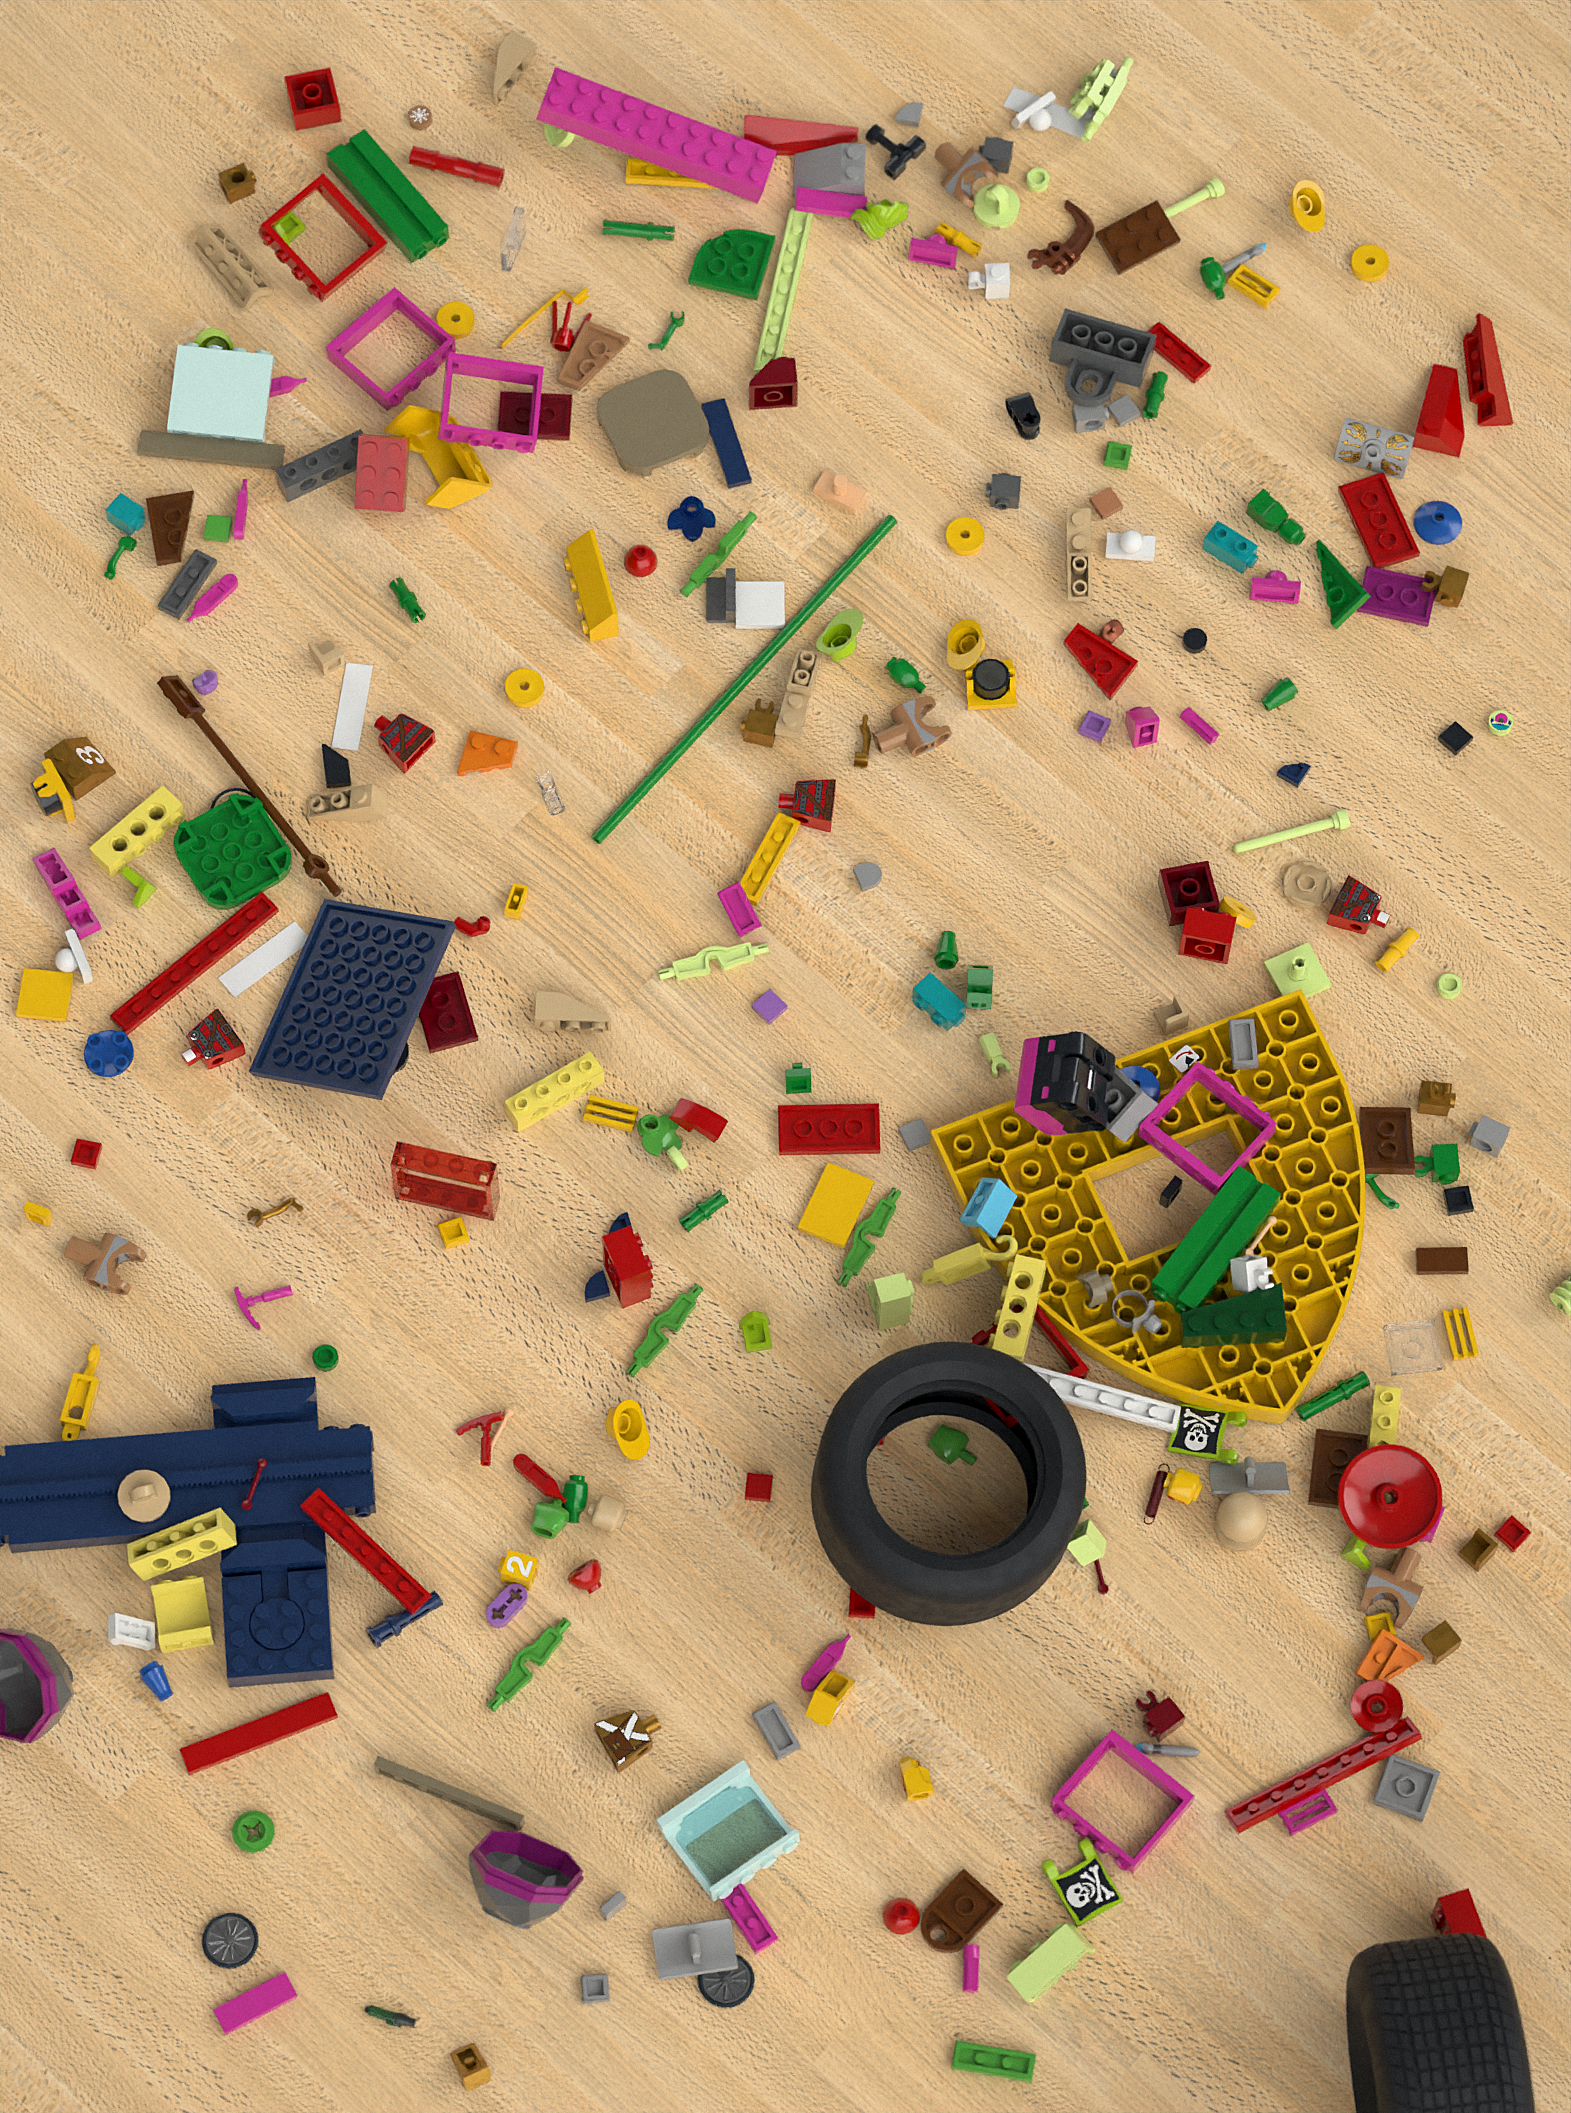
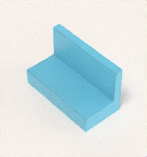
[960,1178,1017,1238]

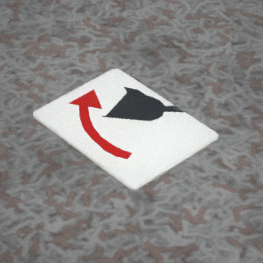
[1169,1045,1199,1073]

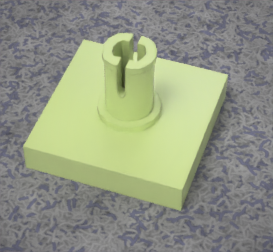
[1263,943,1331,998]

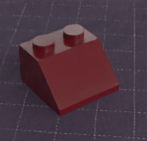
[749,357,798,410]

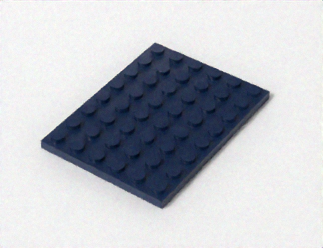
[249,899,456,1100]

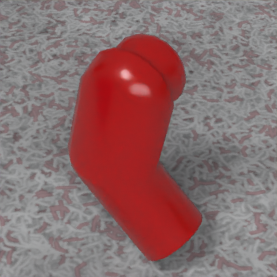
[454,916,491,937]

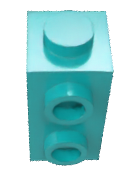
[1203,521,1259,574]
[912,972,966,1031]

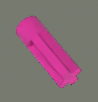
[1180,707,1220,745]
[963,1944,980,1993]

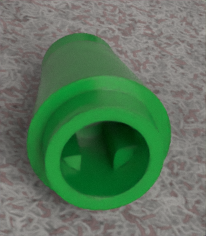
[1261,677,1298,711]
[934,931,959,970]

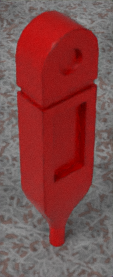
[513,1454,566,1503]

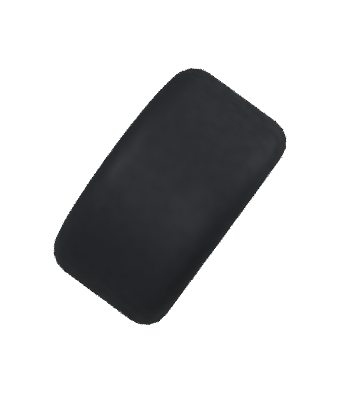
[811,1341,1087,1626]

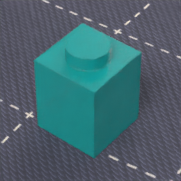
[105,493,145,536]

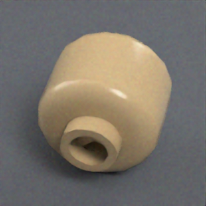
[587,1494,628,1533]

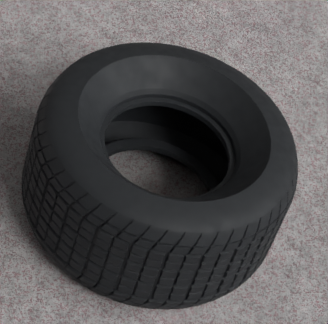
[1346,1933,1536,2113]

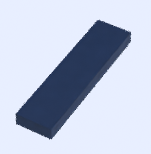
[701,398,752,489]

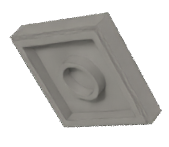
[1372,1754,1440,1822]

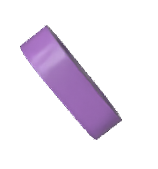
[486,1583,528,1628]

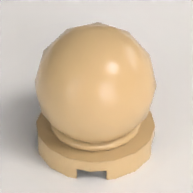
[1214,1492,1268,1552]

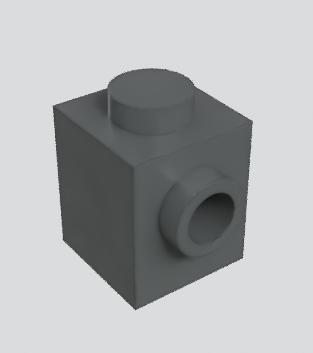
[978,137,1014,174]
[986,473,1021,510]

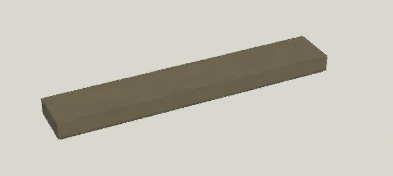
[138,430,285,470]
[374,1756,525,1831]

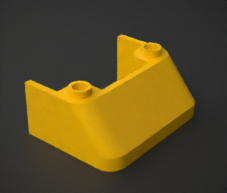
[384,405,493,509]

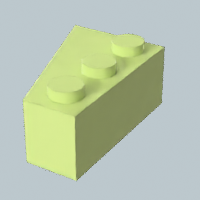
[865,1272,914,1330]
[1006,1923,1096,2003]

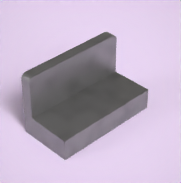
[706,568,736,623]

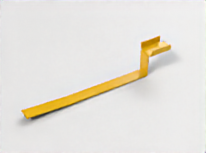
[501,287,590,349]

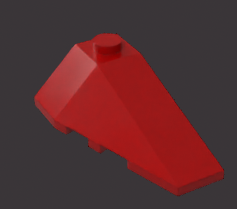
[1412,363,1465,458]

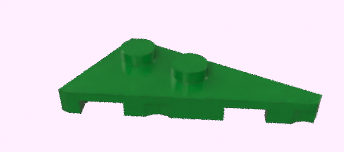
[1316,540,1371,629]

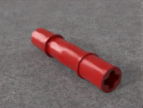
[409,146,505,187]

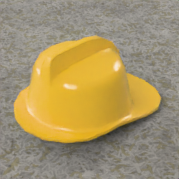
[1288,180,1325,233]
[947,619,986,670]
[605,1399,650,1460]

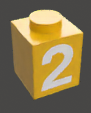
[497,1549,539,1590]

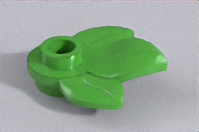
[637,1114,682,1157]

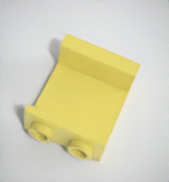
[151,1575,214,1653]

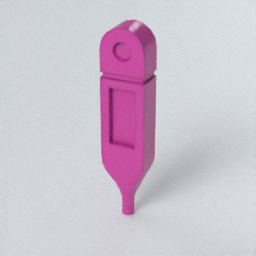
[269,376,307,398]
[234,479,248,540]
[187,574,238,623]
[801,1634,851,1692]

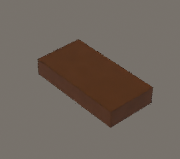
[1415,1247,1469,1275]

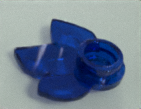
[667,496,716,542]

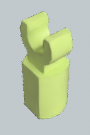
[979,1032,1010,1078]

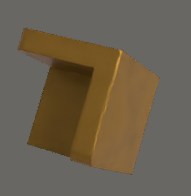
[1458,1528,1498,1572]
[1421,1620,1462,1666]

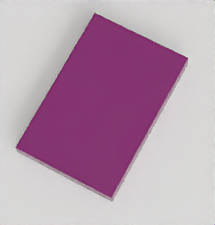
[1356,566,1436,627]

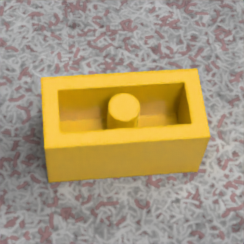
[504,883,529,920]

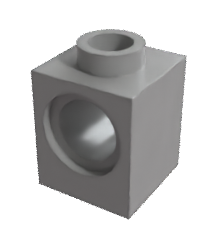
[1072,402,1109,433]
[1468,1115,1510,1158]

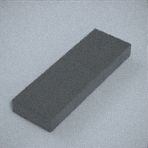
[158,549,217,620]

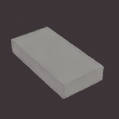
[1228,1018,1259,1070]
[752,1702,801,1761]

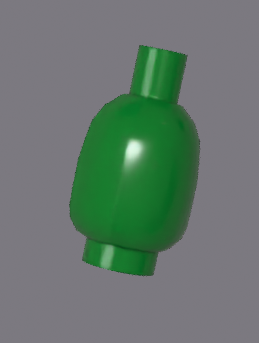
[1200,257,1226,300]
[885,656,926,694]
[563,1475,589,1523]

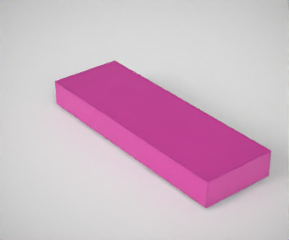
[795,187,867,218]
[719,1883,778,1954]
[213,1972,298,2035]

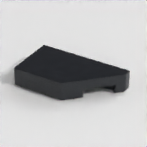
[322,744,352,789]

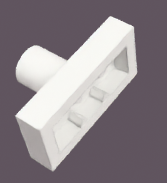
[108,1613,155,1650]

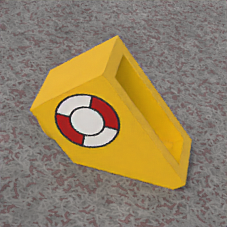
[805,1669,855,1727]

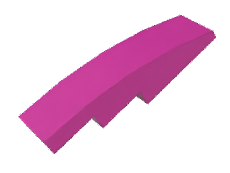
[32,848,102,940]

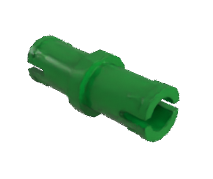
[1142,371,1168,419]
[389,577,426,623]
[678,1189,729,1233]

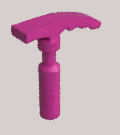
[234,1285,293,1330]

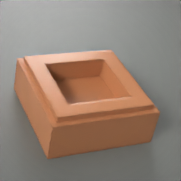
[1089,487,1123,520]

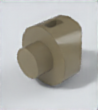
[1076,1269,1114,1309]

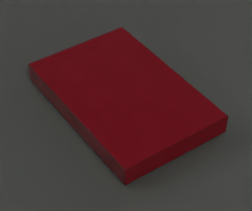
[498,391,573,441]
[418,971,478,1054]

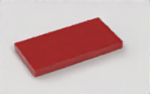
[1338,472,1420,569]
[778,1103,881,1155]

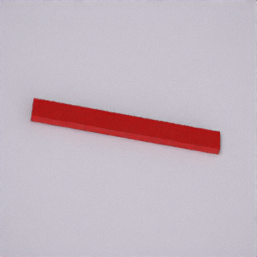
[110,892,279,1035]
[1224,1716,1422,1834]

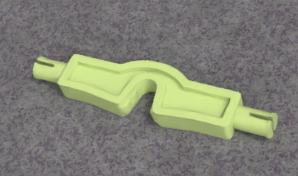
[658,942,769,981]

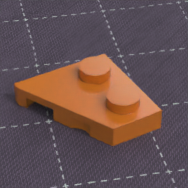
[457,730,518,776]
[1354,1629,1424,1682]

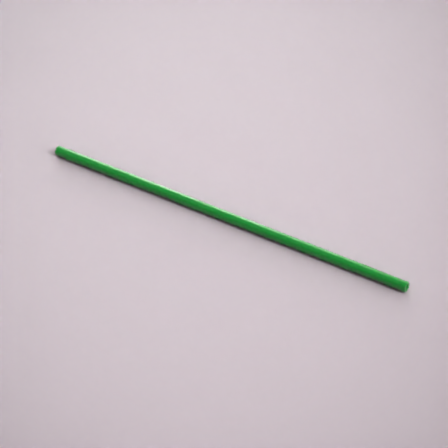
[591,515,897,844]

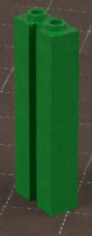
[326,129,449,263]
[1150,1166,1281,1315]

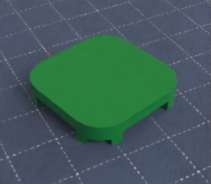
[173,793,292,910]

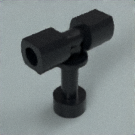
[865,124,926,180]

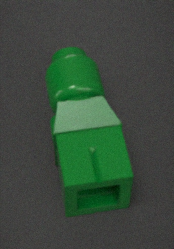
[1246,488,1306,546]

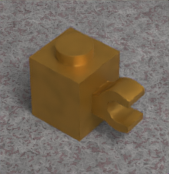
[1421,565,1470,608]
[740,698,778,748]
[1417,1080,1456,1117]

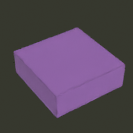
[1078,710,1111,743]
[752,989,787,1025]

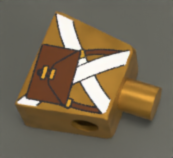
[594,1710,661,1773]

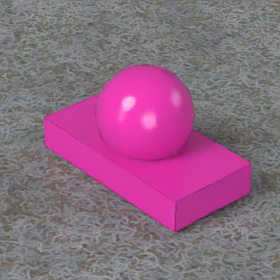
[908,234,958,269]
[1250,570,1301,604]

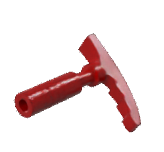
[456,1411,504,1466]

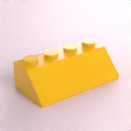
[563,529,619,642]

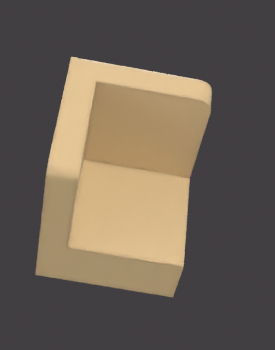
[308,641,346,676]
[1154,994,1189,1036]

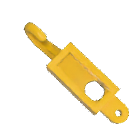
[60,1343,100,1441]

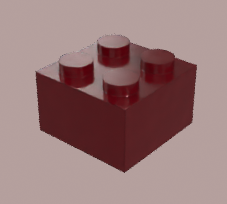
[1158,861,1220,926]

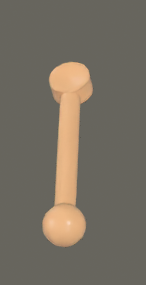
[1242,1215,1277,1256]
[491,1407,514,1453]

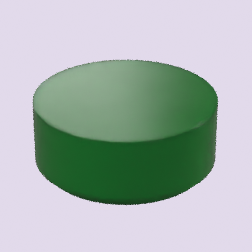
[312,1344,339,1372]

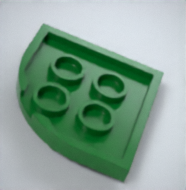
[688,229,776,300]

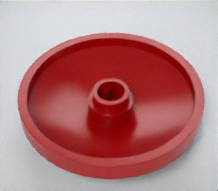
[1337,1444,1443,1550]

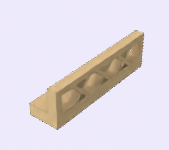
[189,224,274,309]

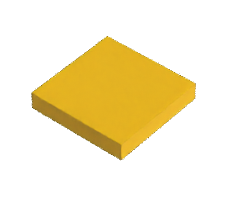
[16,968,74,1022]

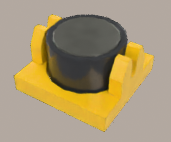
[964,659,1017,710]
[30,758,76,823]

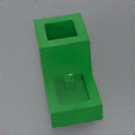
[966,964,993,1009]

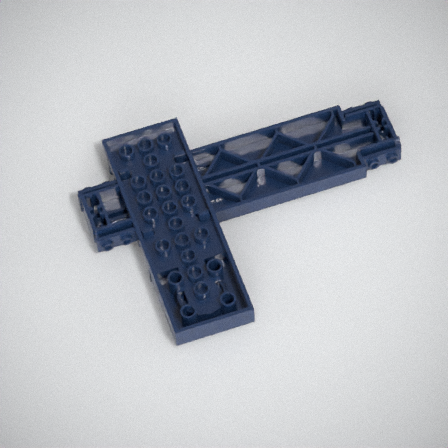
[0,1377,376,1688]

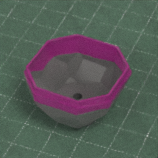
[0,1628,74,1743]
[469,1830,584,1929]

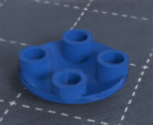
[84,1030,134,1077]

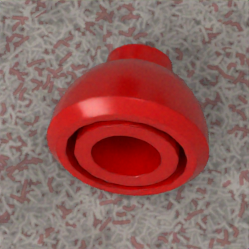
[624,545,658,577]
[567,1559,602,1594]
[883,1897,920,1935]

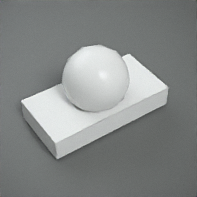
[1011,91,1057,131]
[1105,530,1156,562]
[55,929,93,984]

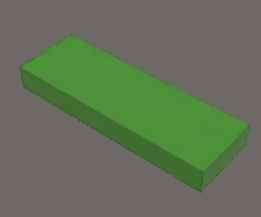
[951,2041,1036,2083]

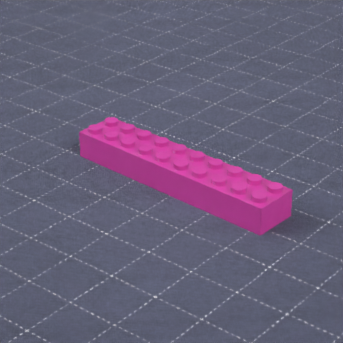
[536,67,777,203]

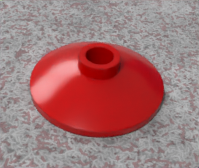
[1350,1680,1403,1733]

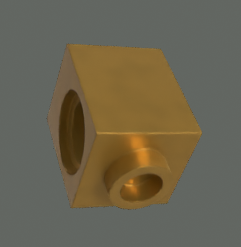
[218,162,257,204]

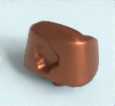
[1099,619,1124,644]

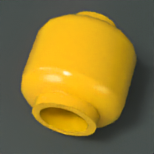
[1163,1468,1203,1505]

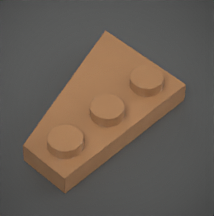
[557,321,630,391]

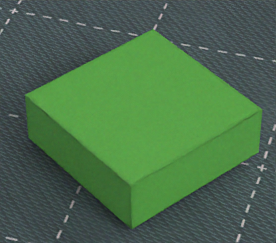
[1104,441,1132,470]
[204,515,232,542]

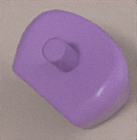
[192,670,218,695]

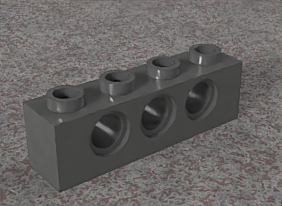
[275,429,364,502]

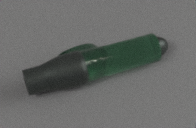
[364,2005,416,2028]

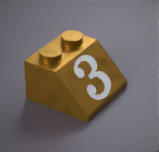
[44,737,116,801]

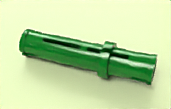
[602,219,675,241]
[1296,1371,1370,1422]

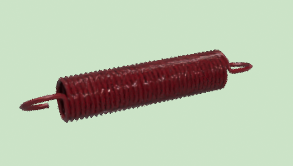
[1143,1463,1170,1525]

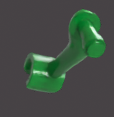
[648,311,685,351]
[104,536,137,580]
[1365,1174,1400,1209]

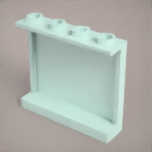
[167,343,276,443]

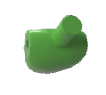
[928,1424,977,1466]
[530,1492,569,1539]

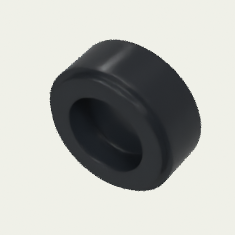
[1182,628,1207,654]

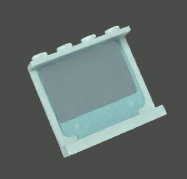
[656,1760,800,1902]

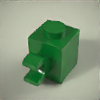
[1414,1144,1460,1185]

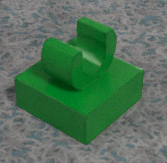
[785,1062,812,1094]

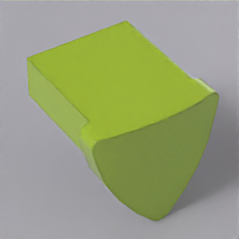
[272,212,306,245]
[121,866,157,908]
[738,1310,772,1353]
[1340,1535,1371,1571]

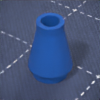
[139,1661,174,1702]

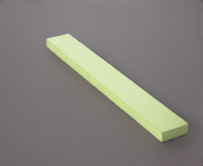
[753,207,813,374]

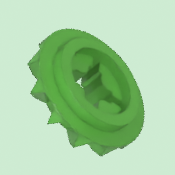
[232,1811,275,1854]

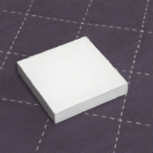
[736,582,785,629]

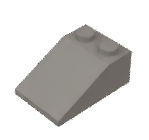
[793,143,866,197]
[1105,1066,1158,1142]

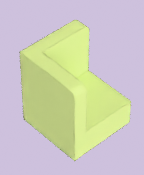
[1067,1519,1106,1566]

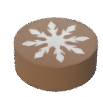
[408,106,432,130]

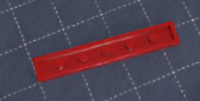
[300,1488,432,1615]
[179,1692,338,1775]

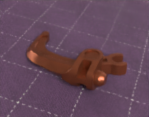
[1027,200,1095,275]

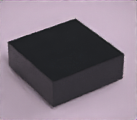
[1438,721,1473,756]
[1159,1175,1183,1208]
[1443,1185,1474,1216]

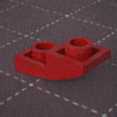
[669,1098,728,1143]

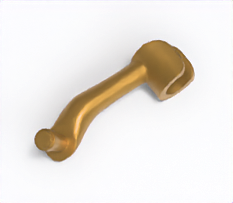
[854,715,871,768]
[247,1197,304,1227]

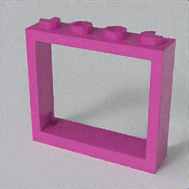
[326,287,456,411]
[438,352,544,453]
[1138,1062,1277,1196]
[1050,1729,1195,1874]

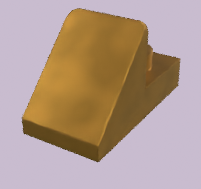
[450,2043,492,2091]

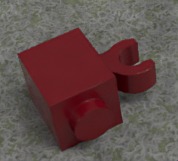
[1135,1690,1186,1742]

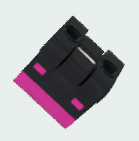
[1014,1031,1116,1135]

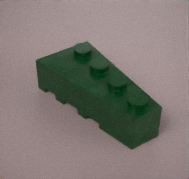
[1179,1283,1287,1348]

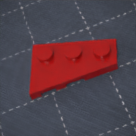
[1064,623,1138,701]

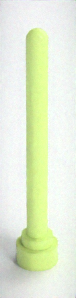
[1163,177,1225,218]
[1233,809,1350,853]

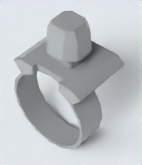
[1112,1290,1162,1333]

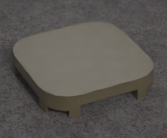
[597,369,709,477]

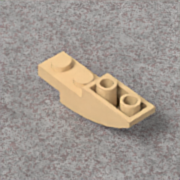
[1066,508,1092,601]
[775,648,822,739]

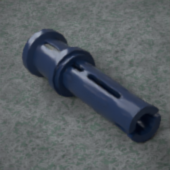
[366,1591,443,1648]

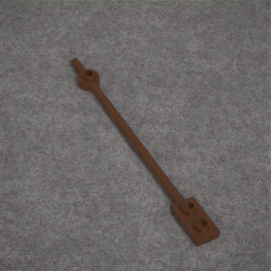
[157,675,342,897]

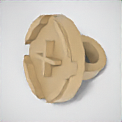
[118,1470,171,1523]

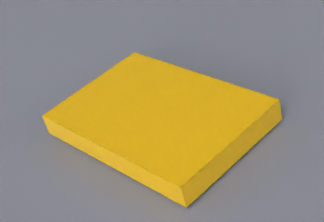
[797,1162,875,1249]

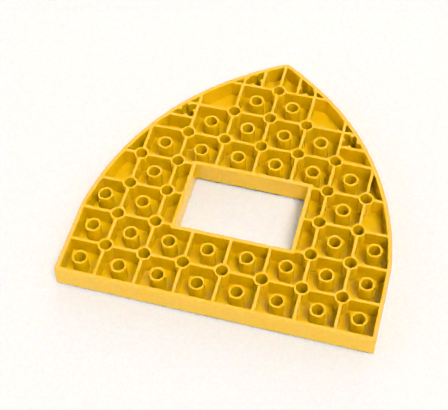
[930,989,1366,1424]

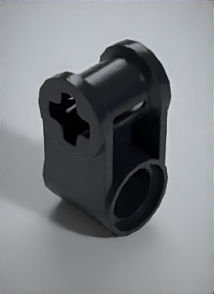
[1005,392,1041,440]

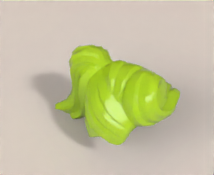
[850,199,909,239]

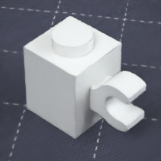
[968,263,1010,299]
[1230,1254,1274,1294]

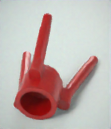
[550,301,592,352]

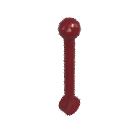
[241,1458,267,1511]
[1094,1559,1109,1595]

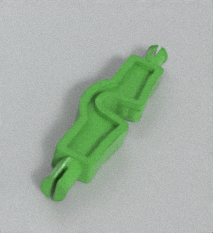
[680,511,757,597]
[837,1187,901,1287]
[626,1283,703,1378]
[487,1617,571,1712]

